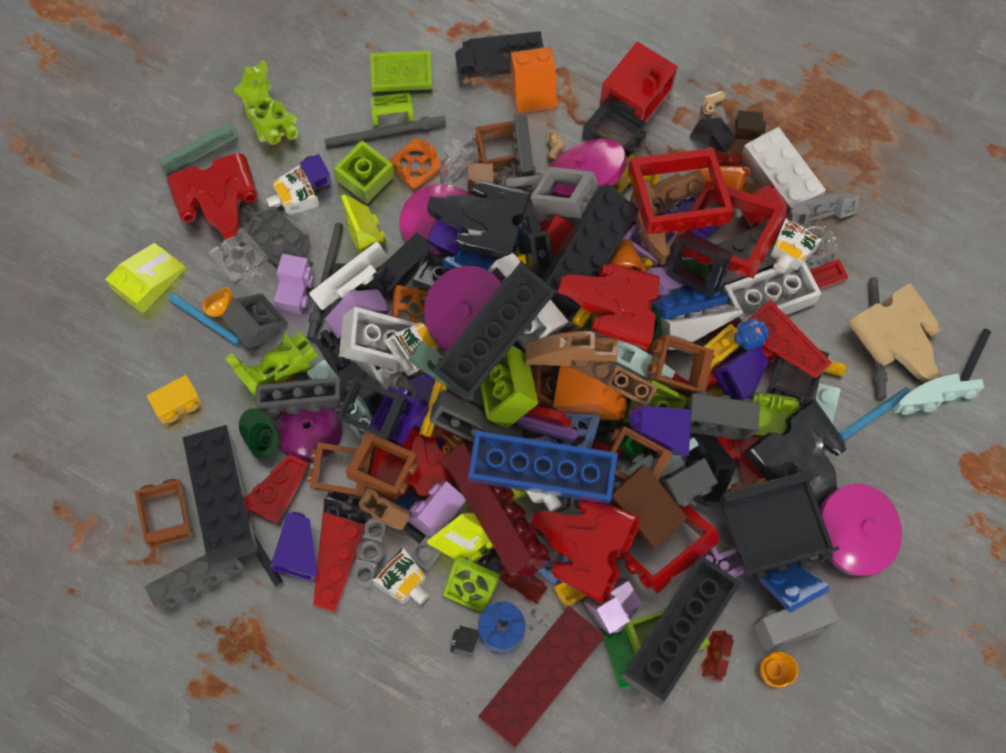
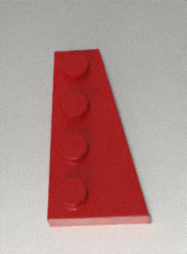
[313,512,365,613]

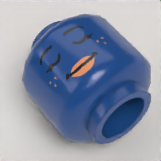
[734,318,769,350]

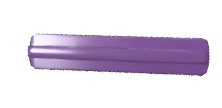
[516,415,578,443]

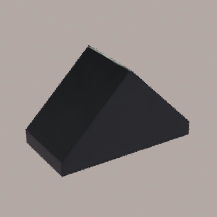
[690,118,736,155]

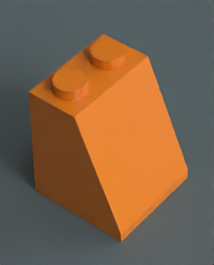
[510,47,557,114]
[553,366,627,421]

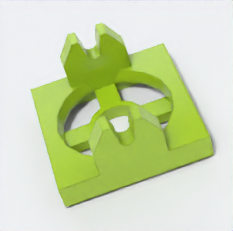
[370,92,414,125]
[442,556,500,613]

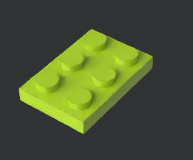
[370,50,432,92]

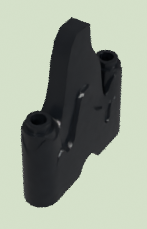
[427,180,530,260]
[744,399,847,504]

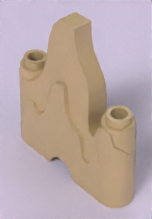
[847,282,942,383]

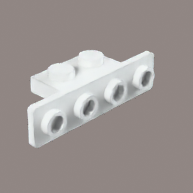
[309,242,389,310]

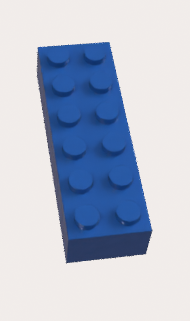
[468,431,618,503]

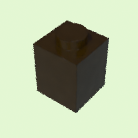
[735,110,766,140]

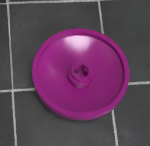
[424,266,503,351]

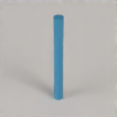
[168,293,241,345]
[839,387,911,440]

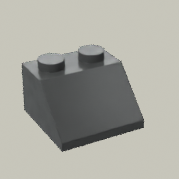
[221,293,288,348]
[658,458,718,507]

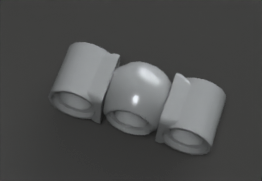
[354,518,387,587]

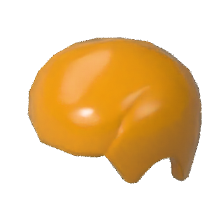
[202,287,234,317]
[759,651,799,688]

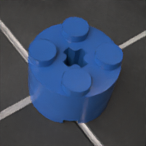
[478,601,525,653]

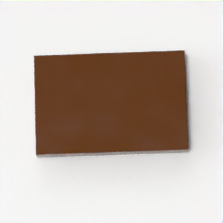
[611,464,688,549]

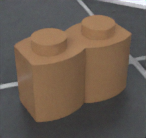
[359,489,410,530]

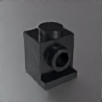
[450,625,478,658]

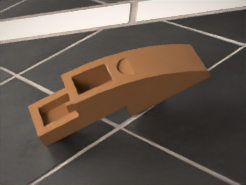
[629,169,705,225]
[634,180,670,265]
[525,331,618,366]
[569,360,658,406]

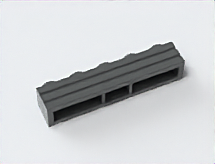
[511,113,534,176]

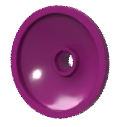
[276,408,343,463]

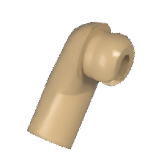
[701,91,725,115]
[547,131,564,162]

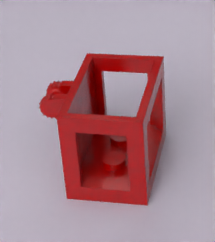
[599,41,678,122]

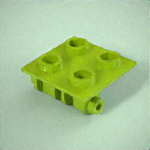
[752,391,799,436]

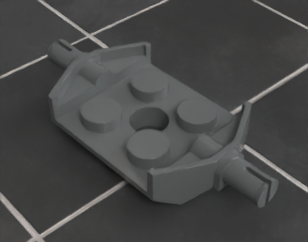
[242,205,314,267]

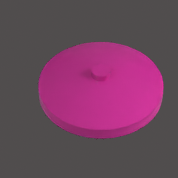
[550,138,627,199]
[399,184,472,259]
[820,484,902,576]

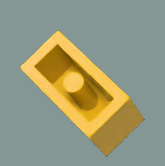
[146,375,202,424]

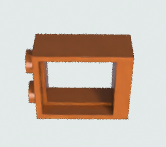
[472,121,519,171]
[647,335,714,394]
[603,426,673,481]
[346,432,419,501]
[307,442,373,496]
[134,479,195,548]

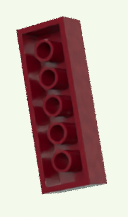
[442,443,551,577]
[478,606,605,751]

